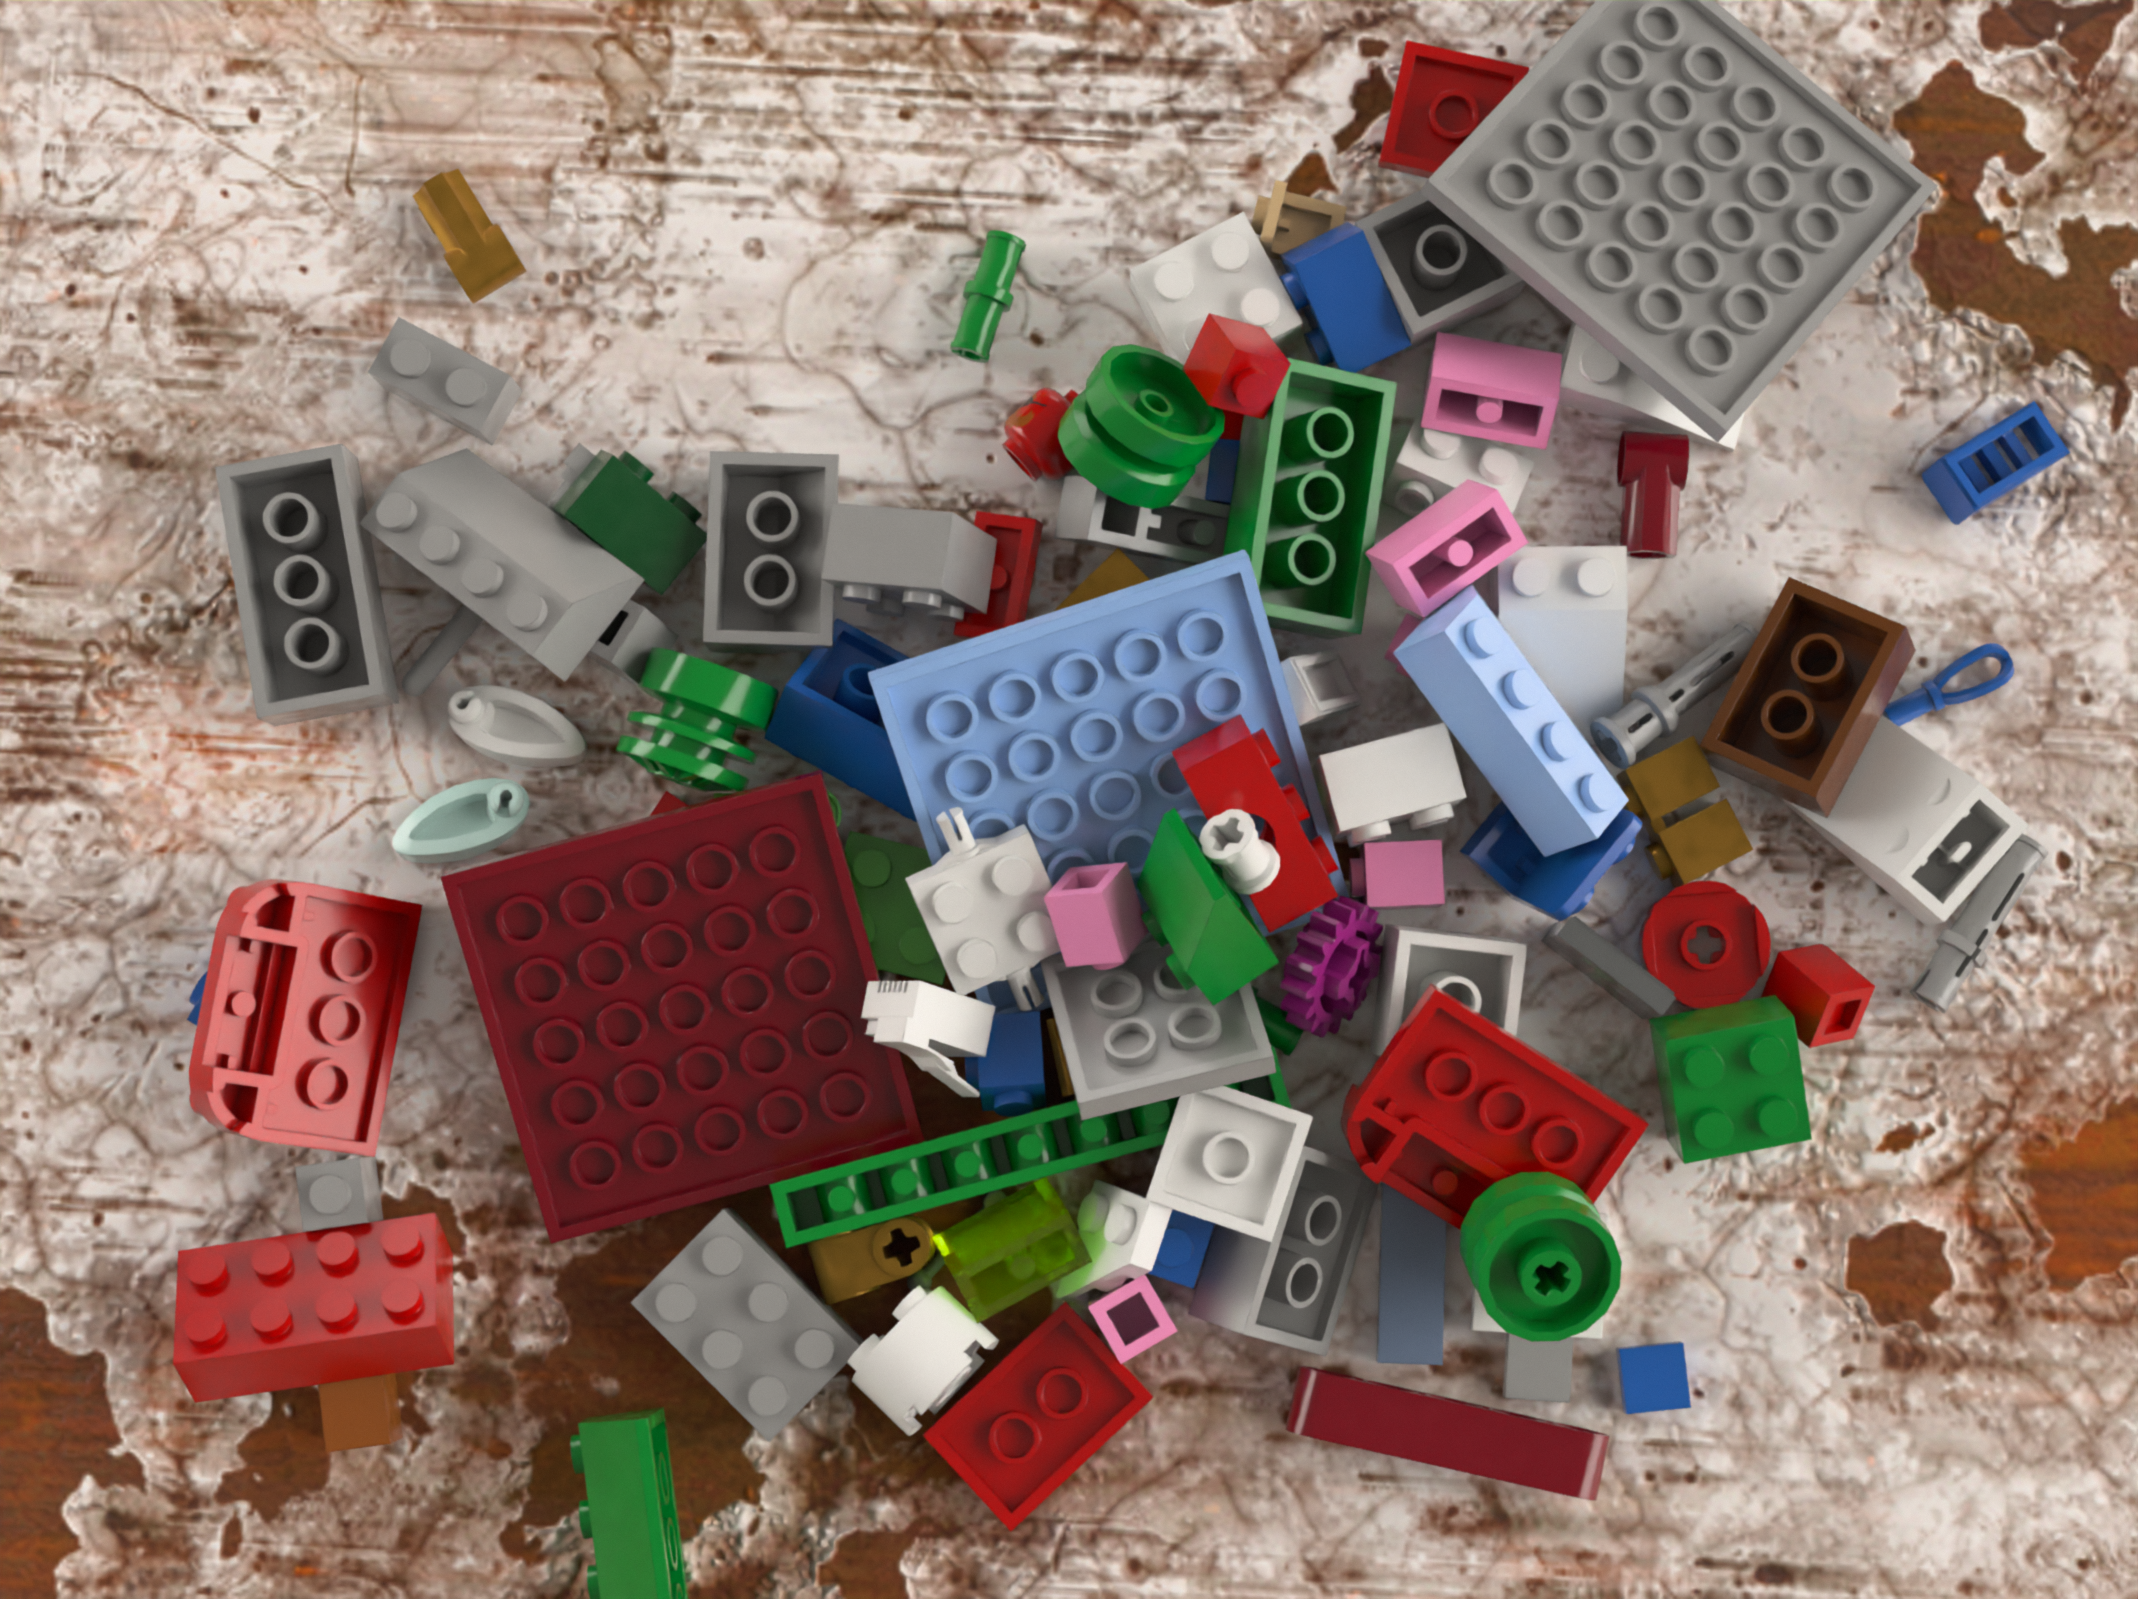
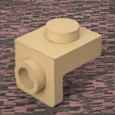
[1251,180,1347,261]

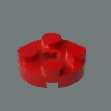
[1638,881,1771,1010]

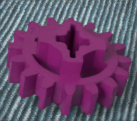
[1280,895,1383,1038]

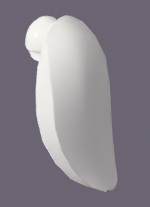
[447,685,588,767]

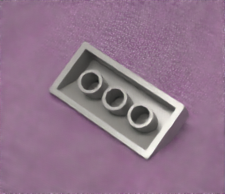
[359,448,644,681]

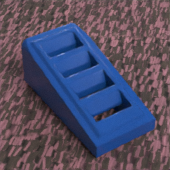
[1922,401,2070,525]

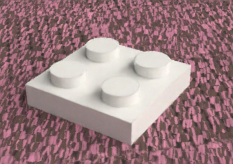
[1145,1086,1313,1242]

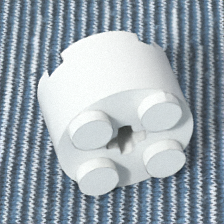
[847,1285,999,1436]

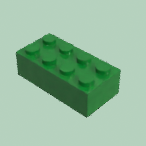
[1223,357,1397,640]

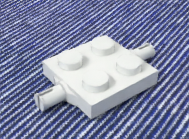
[905,807,1061,1011]

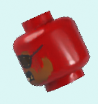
[1002,387,1078,481]

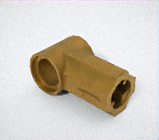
[413,169,527,304]

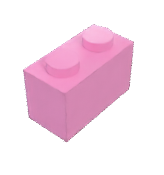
[1420,332,1562,450]
[1365,479,1529,617]

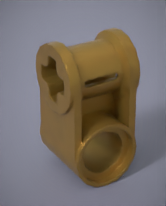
[806,1215,937,1305]

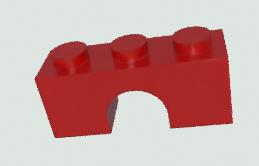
[1171,714,1339,933]

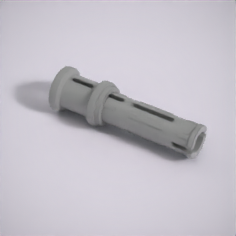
[1590,621,1759,769]

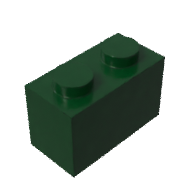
[553,449,707,595]

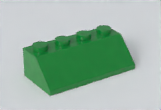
[570,1407,689,1599]

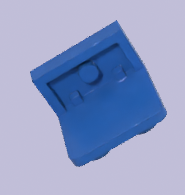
[1459,800,1643,921]

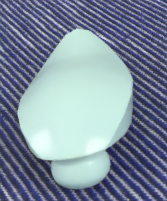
[392,778,530,863]

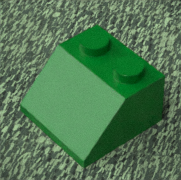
[1137,808,1279,1006]

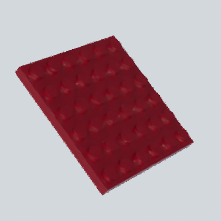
[440,770,925,1244]

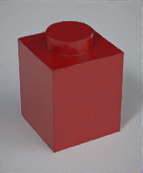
[1183,313,1291,420]

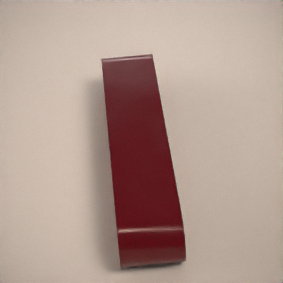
[1285,1365,1610,1501]

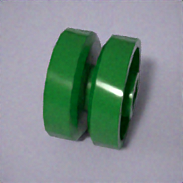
[1058,344,1225,509]
[1460,1172,1622,1342]

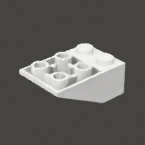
[1781,715,2029,926]

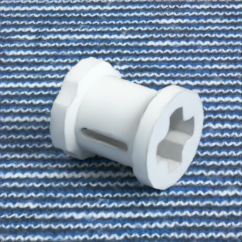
[1199,809,1280,894]

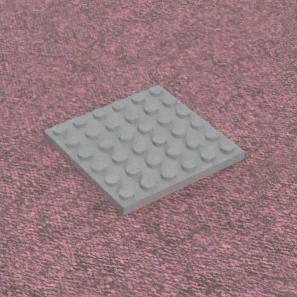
[1420,0,1938,442]

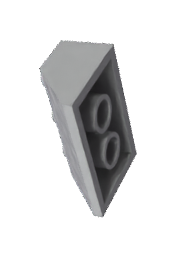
[703,451,839,654]
[1188,1146,1379,1356]

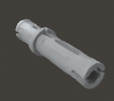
[1909,834,2048,1013]

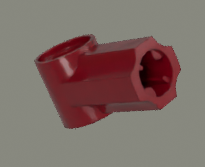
[1617,431,1689,560]

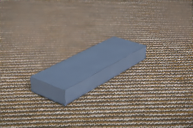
[1376,1181,1446,1365]

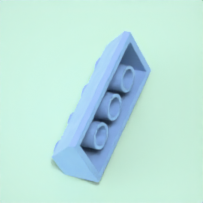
[1393,583,1629,857]

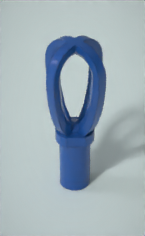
[1883,643,2014,727]

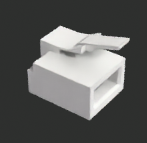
[861,981,995,1097]

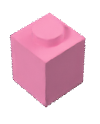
[1349,839,1445,910]
[1044,862,1149,970]
[1088,1274,1177,1364]

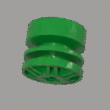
[616,647,780,793]

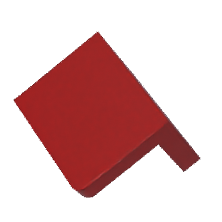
[1760,944,1875,1048]

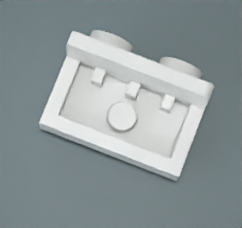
[1381,410,1535,517]

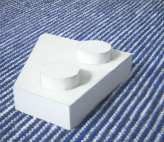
[1056,1179,1172,1305]

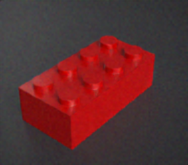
[173,1213,454,1403]

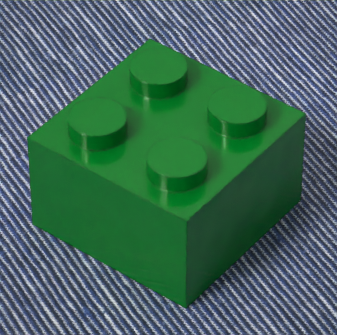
[1649,995,1812,1164]

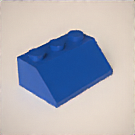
[764,618,918,823]

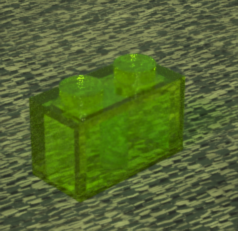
[932,1177,1093,1324]

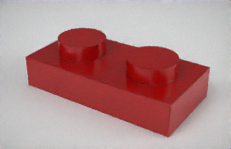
[953,511,1043,640]

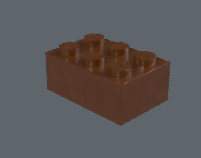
[1699,577,1916,818]

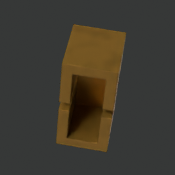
[1616,735,1753,888]

